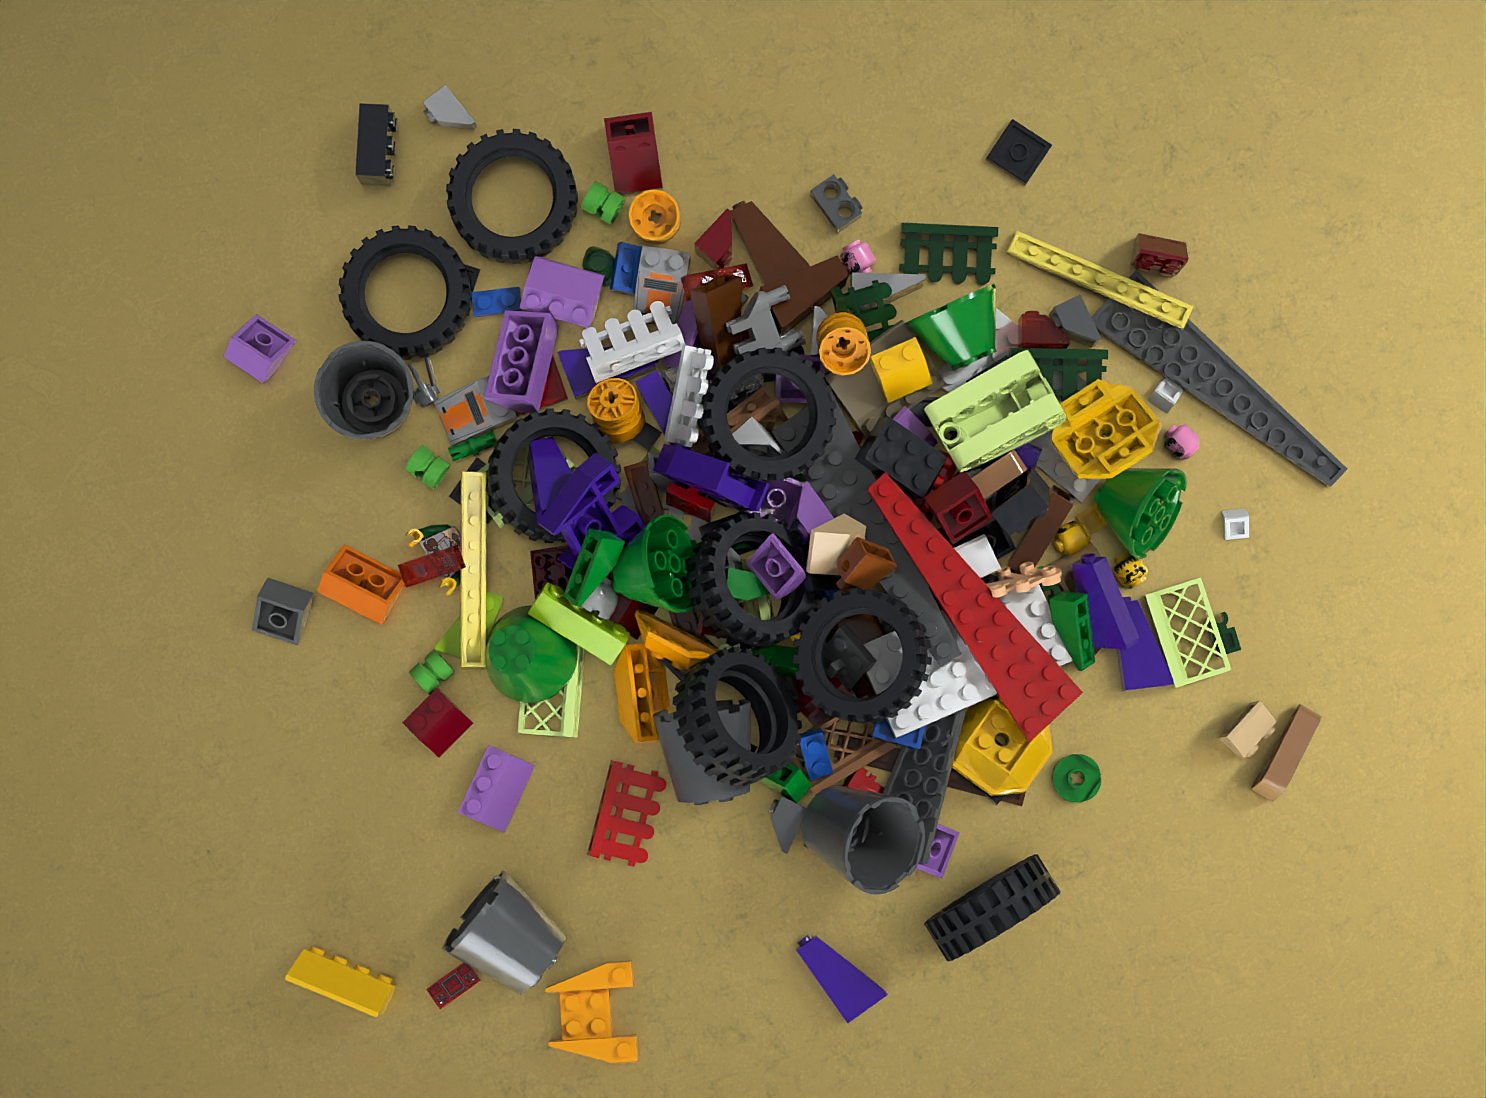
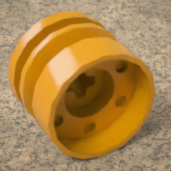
[629,189,681,244]
[816,312,871,375]
[587,378,645,443]

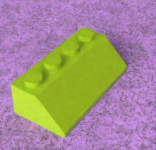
[528,582,631,665]

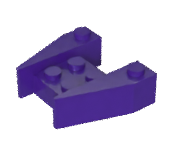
[653,442,770,511]
[537,453,645,570]

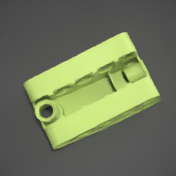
[924,350,1067,472]

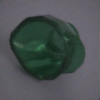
[582,246,615,287]

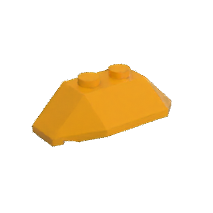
[635,609,720,671]
[614,643,671,743]

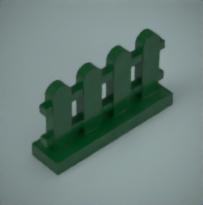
[899,223,998,284]
[830,280,897,342]
[1009,348,1108,402]

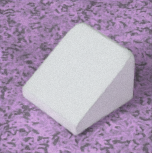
[1148,376,1184,413]
[1222,509,1249,540]

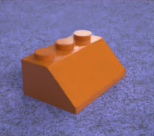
[317,544,408,625]

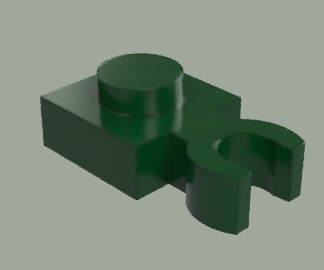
[1209,612,1241,657]

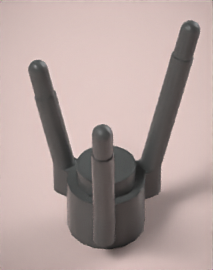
[408,353,440,408]

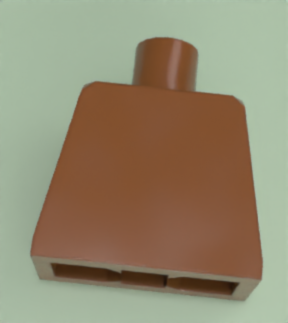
[836,537,898,592]

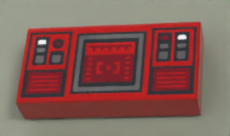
[426,963,481,1009]

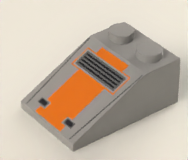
[633,245,691,325]
[850,273,925,312]
[434,376,519,447]

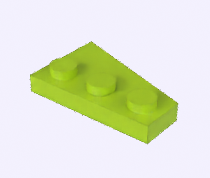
[433,591,504,659]

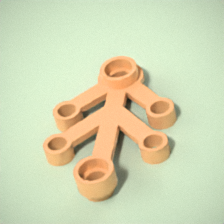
[985,562,1062,597]

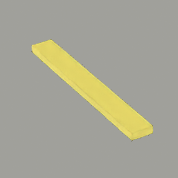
[1007,231,1194,330]
[460,472,486,667]

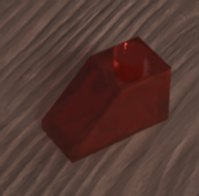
[1018,311,1070,349]

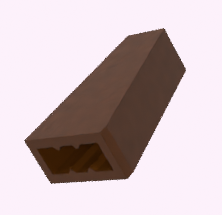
[731,201,810,285]
[759,255,849,337]
[690,274,742,374]
[1007,485,1074,574]

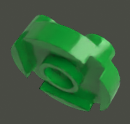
[1052,754,1101,802]

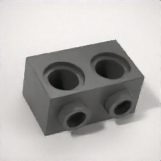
[810,174,863,233]

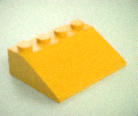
[285,946,397,1017]

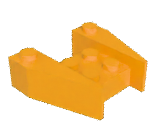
[545,960,638,1063]

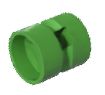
[581,181,626,225]
[404,445,450,490]
[409,649,455,695]

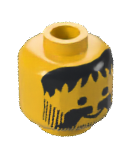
[1053,521,1091,556]
[1112,552,1148,589]

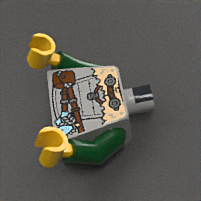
[405,524,461,596]

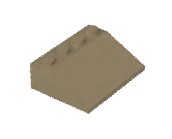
[824,320,945,439]

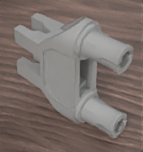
[725,285,806,355]

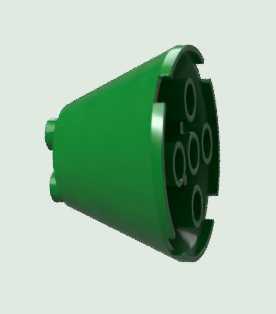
[905,284,997,371]
[1093,468,1187,559]
[612,515,697,613]
[485,605,578,703]

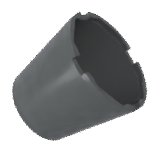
[314,341,414,440]
[653,699,751,805]
[802,785,925,894]
[442,871,566,994]

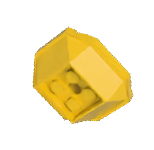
[1051,379,1161,479]
[952,694,1053,796]

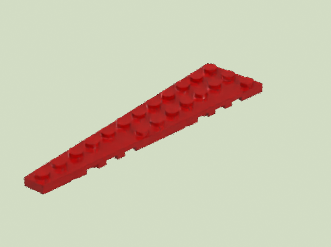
[866,472,1083,742]

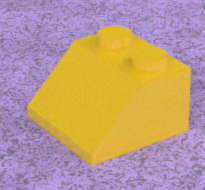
[869,337,932,403]

